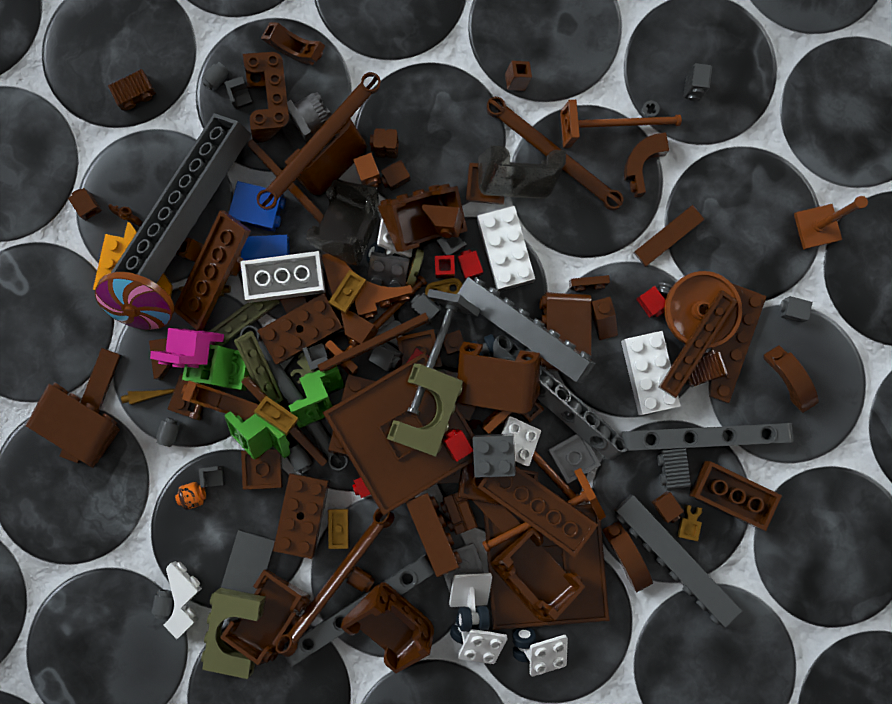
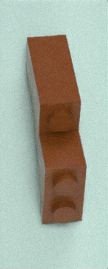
[181,381,259,421]

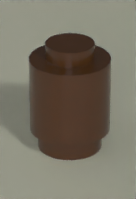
[346,566,375,593]

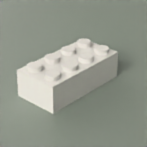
[477,206,535,292]
[240,251,326,303]
[621,331,680,415]

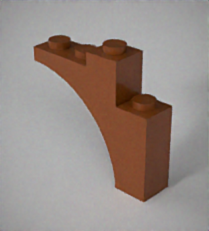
[321,250,413,320]

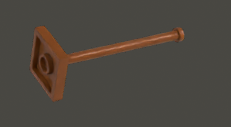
[560,99,682,148]
[794,196,868,250]
[325,275,427,376]
[479,409,579,499]
[482,468,606,553]

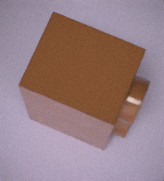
[353,153,381,190]

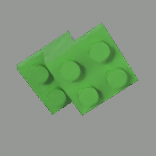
[182,345,249,391]
[289,367,345,428]
[224,411,291,460]

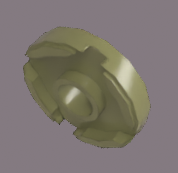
[406,248,424,287]

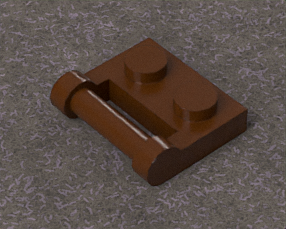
[168,373,213,421]

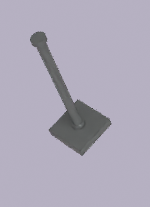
[407,289,480,415]

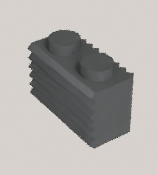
[683,63,712,101]
[411,293,441,326]
[657,448,691,489]

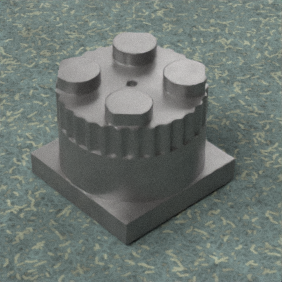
[287,92,332,142]

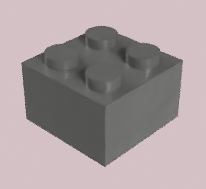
[473,434,516,477]

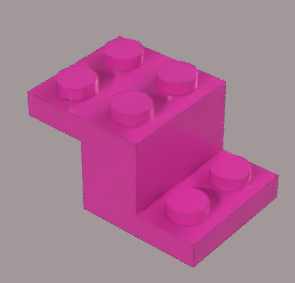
[150,328,224,368]

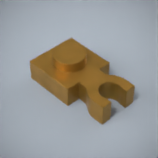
[677,505,702,541]

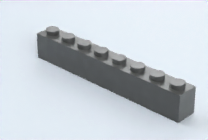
[457,277,596,383]
[614,494,742,628]

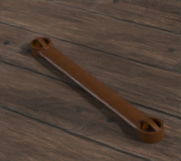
[257,72,381,210]
[487,97,623,210]
[276,508,395,657]

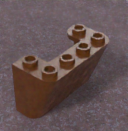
[243,52,289,143]
[285,117,367,196]
[377,183,468,252]
[540,292,591,372]
[456,342,540,414]
[25,382,120,468]
[220,570,311,665]

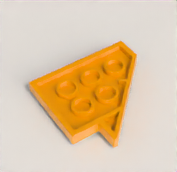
[93,222,173,297]

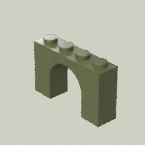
[387,364,463,457]
[201,588,265,679]

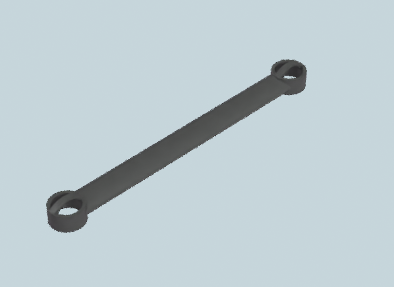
[240,325,348,470]

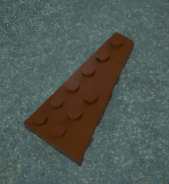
[709,284,767,403]

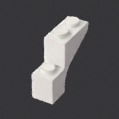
[164,561,202,639]

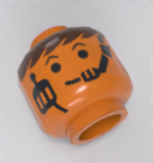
[175,482,206,510]

